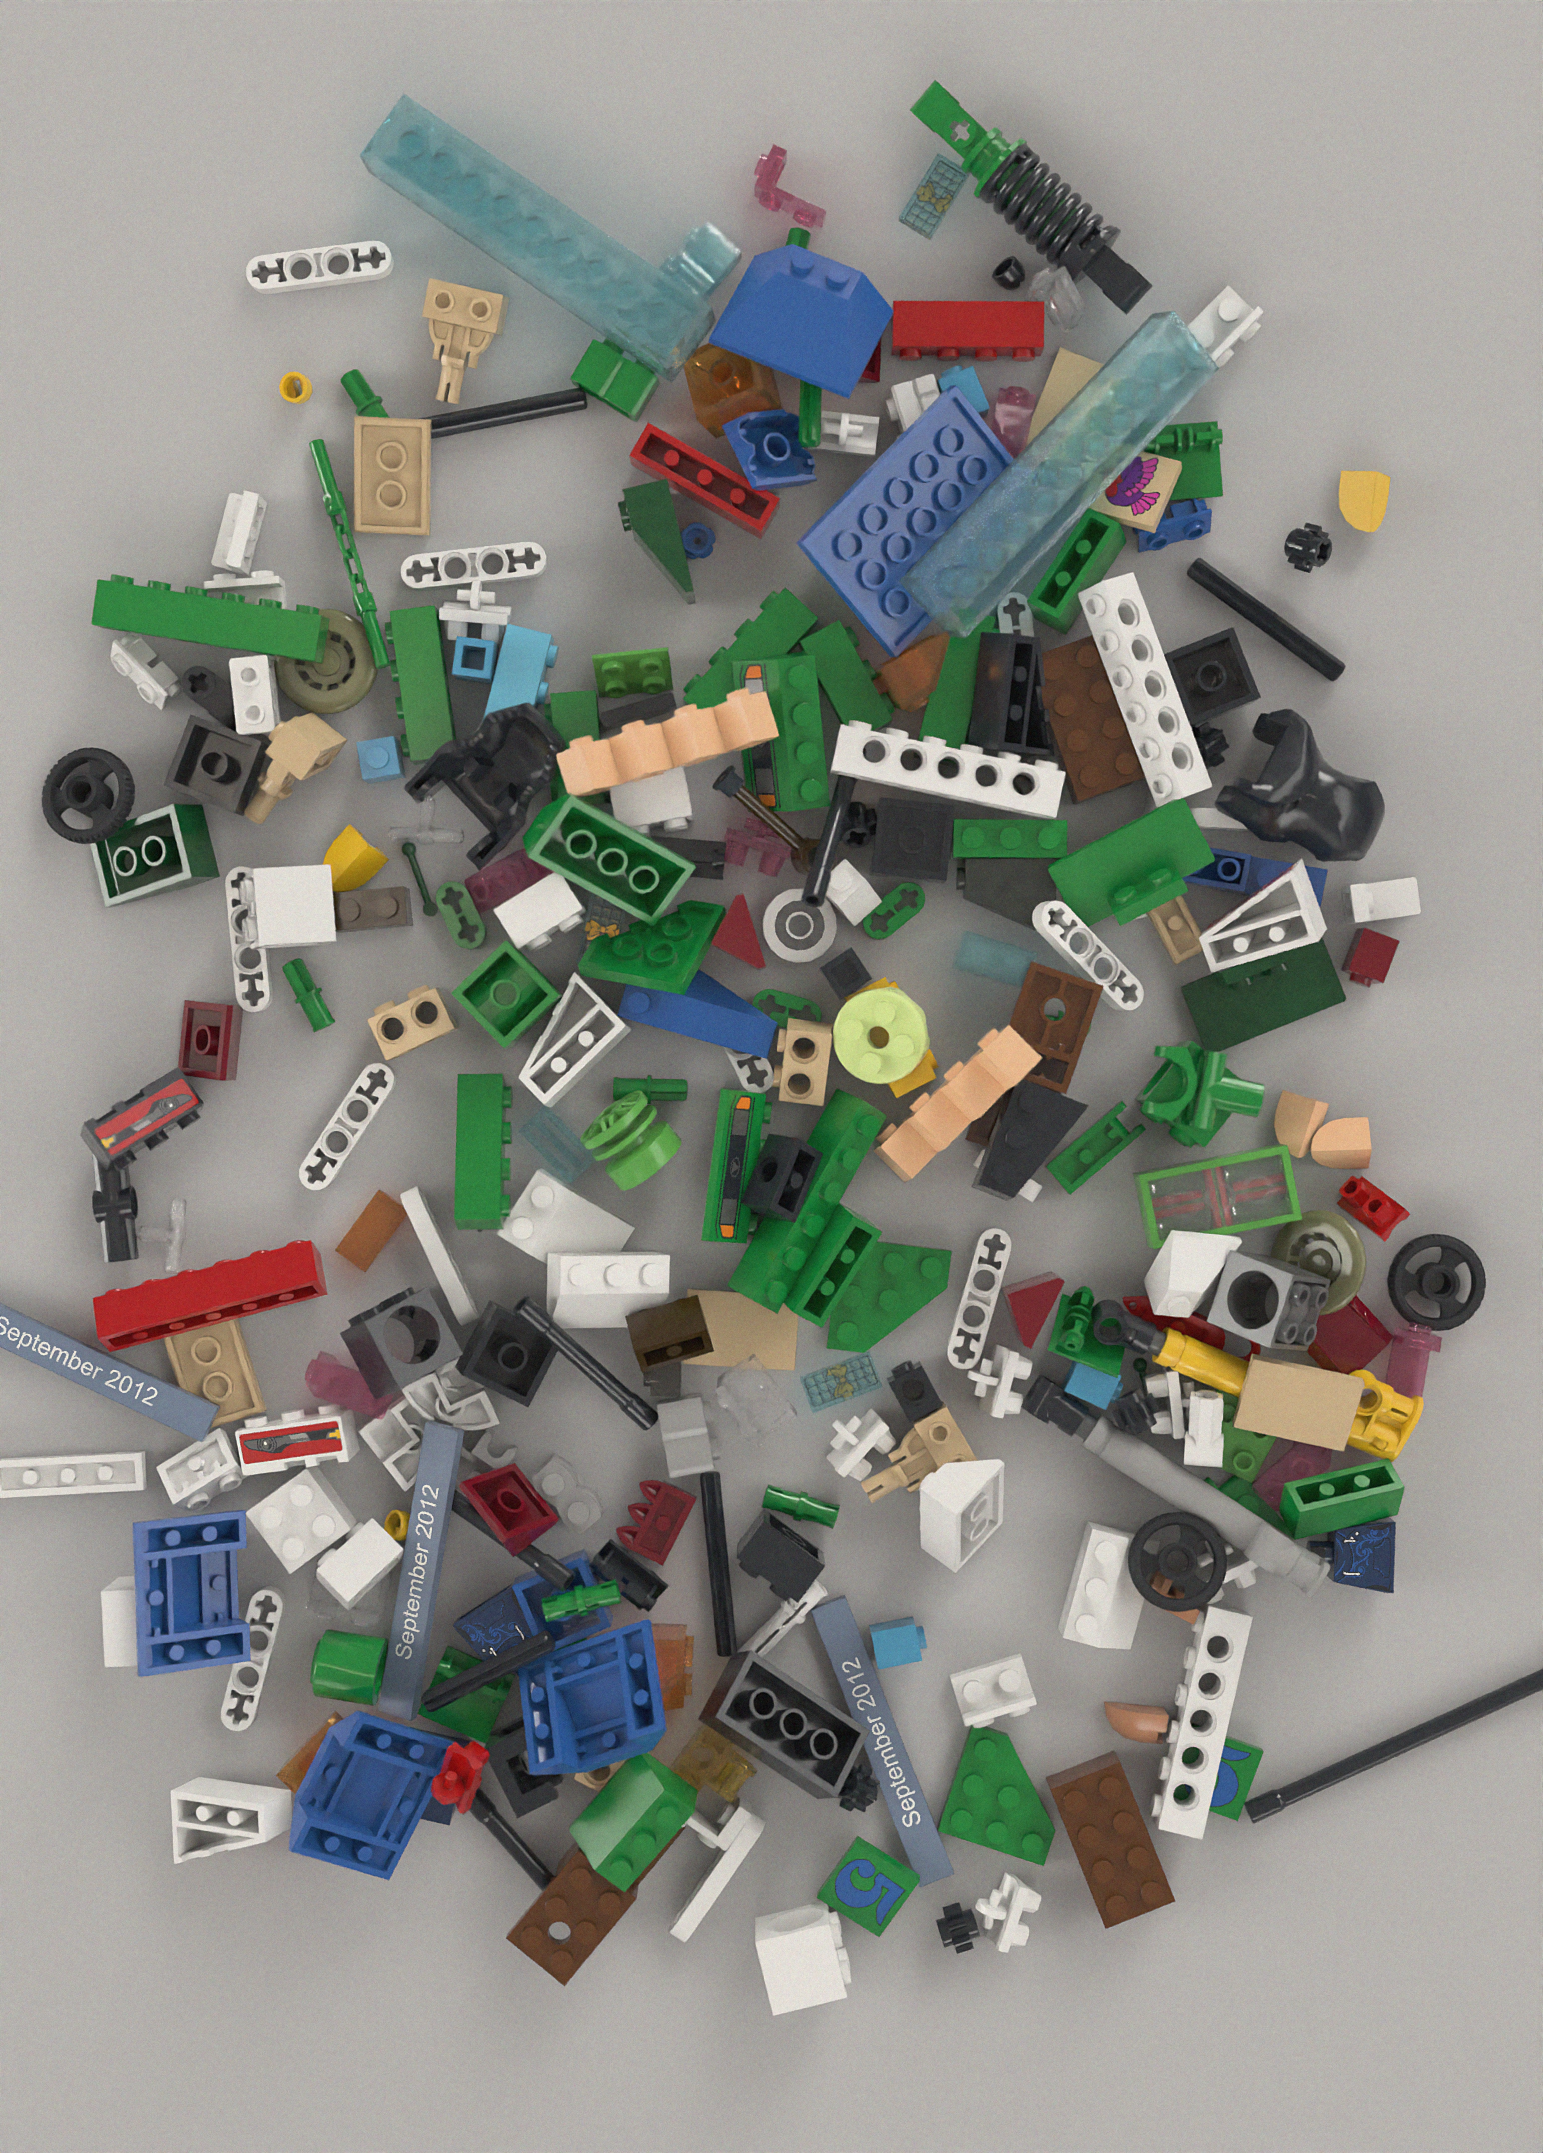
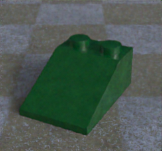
[617,479,696,605]
[90,804,220,908]

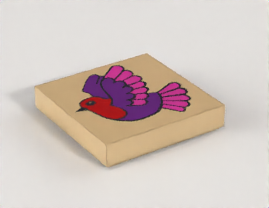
[1083,443,1182,533]

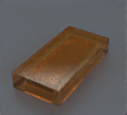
[335,1189,408,1272]

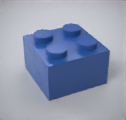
[512,1549,613,1650]

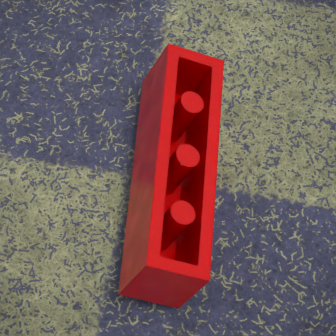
[891,300,1045,362]
[629,422,780,539]

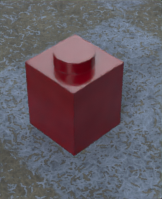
[1341,927,1400,988]

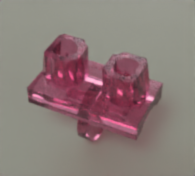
[724,817,792,878]

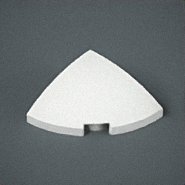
[401,1356,500,1430]
[357,1396,434,1492]

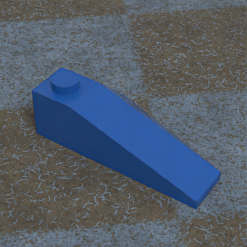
[617,969,778,1059]

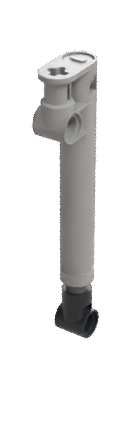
[1021,1374,1330,1597]

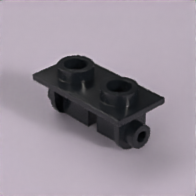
[651,836,726,880]
[589,1539,669,1612]

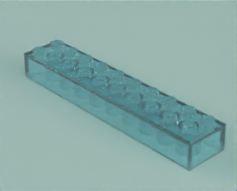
[359,93,716,383]
[899,310,1219,638]

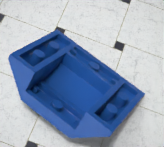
[709,244,893,399]
[133,1510,251,1677]
[518,1619,667,1775]
[288,1711,454,1880]

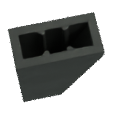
[956,858,1056,932]

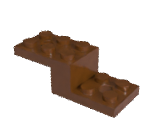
[965,961,1104,1147]
[506,1826,686,1986]

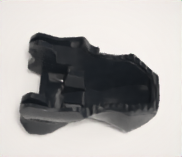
[404,702,568,871]
[1215,709,1385,862]

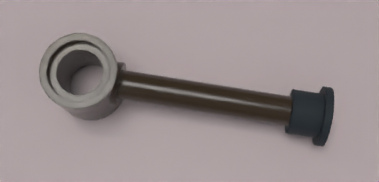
[712,765,838,876]

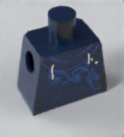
[1306,1517,1396,1593]
[453,1582,533,1677]

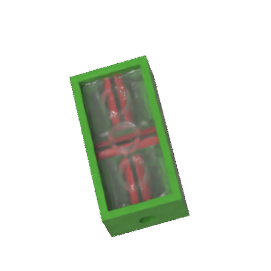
[1133,1144,1302,1249]

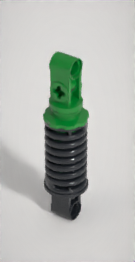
[910,80,1153,315]

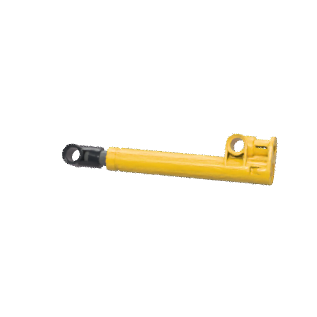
[1091,1299,1424,1462]

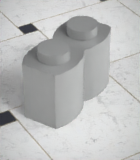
[657,1393,720,1478]
[532,1454,604,1535]

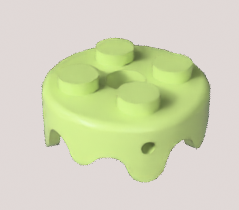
[832,987,930,1084]

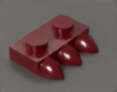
[616,1480,697,1566]

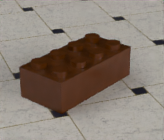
[1041,635,1146,805]
[1046,1750,1175,1929]

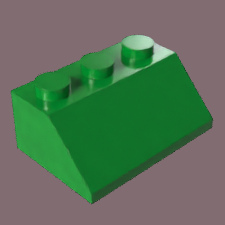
[569,1752,698,1892]

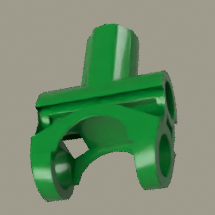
[1142,1046,1264,1130]

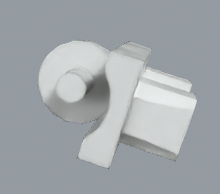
[807,411,880,457]
[439,580,512,644]
[967,1344,1033,1418]
[1143,1366,1195,1439]
[826,1408,896,1481]
[1183,1541,1258,1605]
[975,1872,1041,1953]

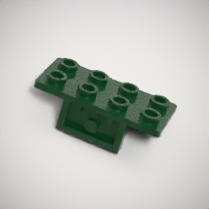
[1181,937,1346,1052]

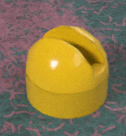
[279,372,313,404]
[384,1510,410,1541]

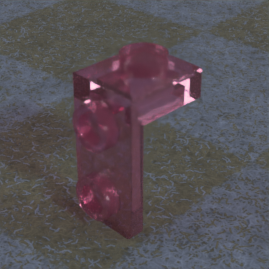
[754,144,826,228]
[991,386,1036,468]
[464,848,554,913]
[1385,1323,1442,1398]
[305,1350,395,1419]
[1251,1441,1333,1511]

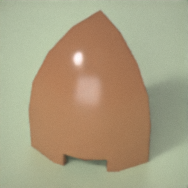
[1104,1701,1169,1744]

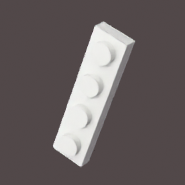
[0,1451,147,1498]

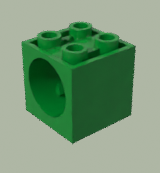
[451,940,563,1049]
[1135,1041,1240,1148]

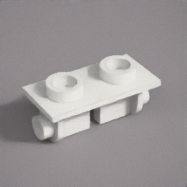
[110,633,183,711]

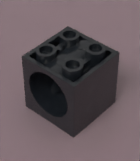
[340,1287,463,1399]

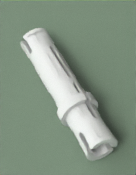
[737,1579,828,1657]

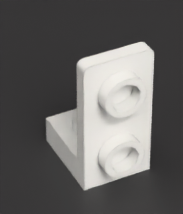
[1341,877,1421,925]
[682,1797,752,1851]

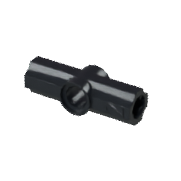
[92,1153,139,1263]

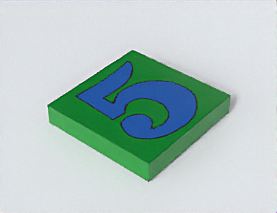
[1173,1723,1264,1821]
[816,1836,920,1937]

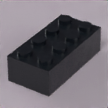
[698,1650,870,1799]

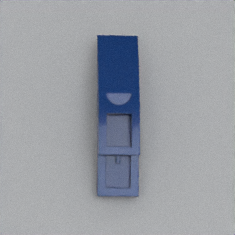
[1182,847,1328,908]

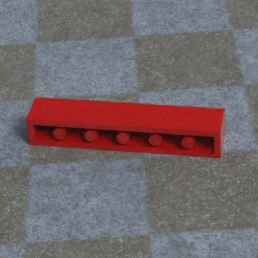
[93,1240,328,1352]

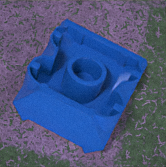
[722,409,817,491]

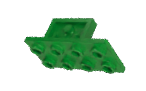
[1047,798,1215,927]

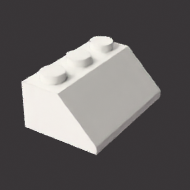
[547,1252,670,1328]
[919,1459,1005,1573]
[1058,1521,1160,1649]

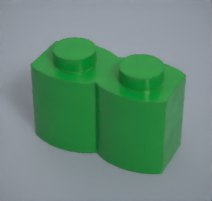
[570,339,660,422]

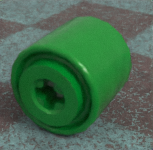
[310,1629,388,1706]

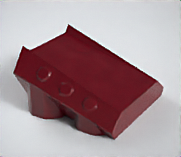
[1305,1295,1394,1375]

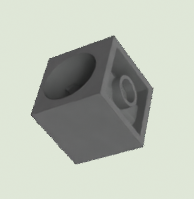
[1207,1250,1331,1351]

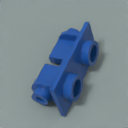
[1132,498,1212,553]

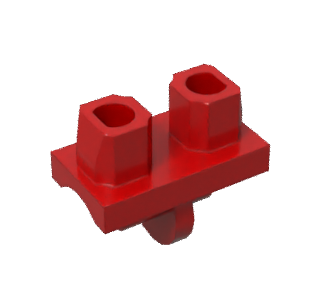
[1337,1176,1410,1242]
[431,1741,490,1815]

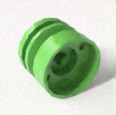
[580,1090,682,1191]

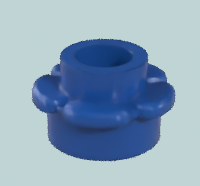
[680,522,716,559]

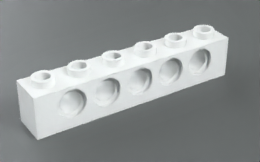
[1077,572,1213,808]
[830,720,1066,820]
[1149,1603,1253,1840]

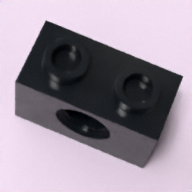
[741,1134,823,1223]

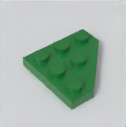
[578,900,726,995]
[826,1241,952,1353]
[937,1724,1056,1866]

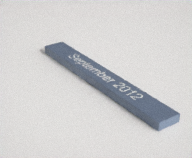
[0,1303,220,1442]
[378,1421,465,1721]
[811,1595,954,1887]

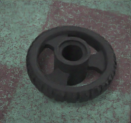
[41,747,135,844]
[1387,1234,1486,1331]
[1128,1512,1227,1612]

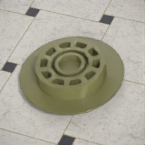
[274,609,378,714]
[1270,1210,1366,1315]

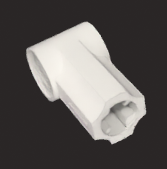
[1184,1390,1224,1468]

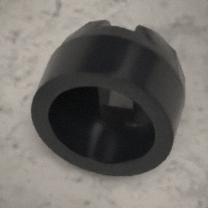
[992,256,1025,291]

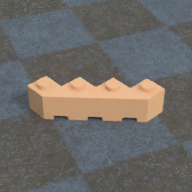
[556,688,779,798]
[873,1025,1041,1182]

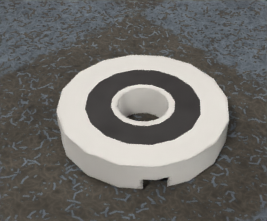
[762,888,837,963]

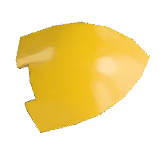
[1338,471,1390,532]
[322,824,389,892]

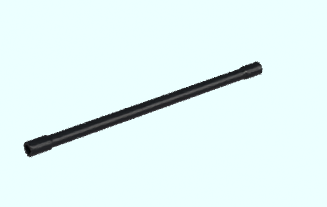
[1244,1669,1543,1824]

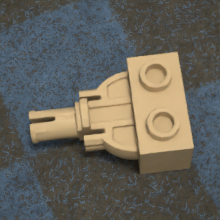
[422,278,510,404]
[244,712,347,824]
[860,1401,978,1504]

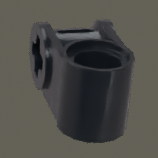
[181,666,237,732]

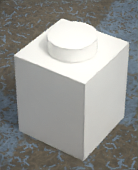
[826,859,882,926]

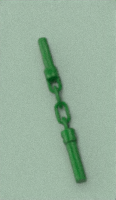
[309,439,390,669]

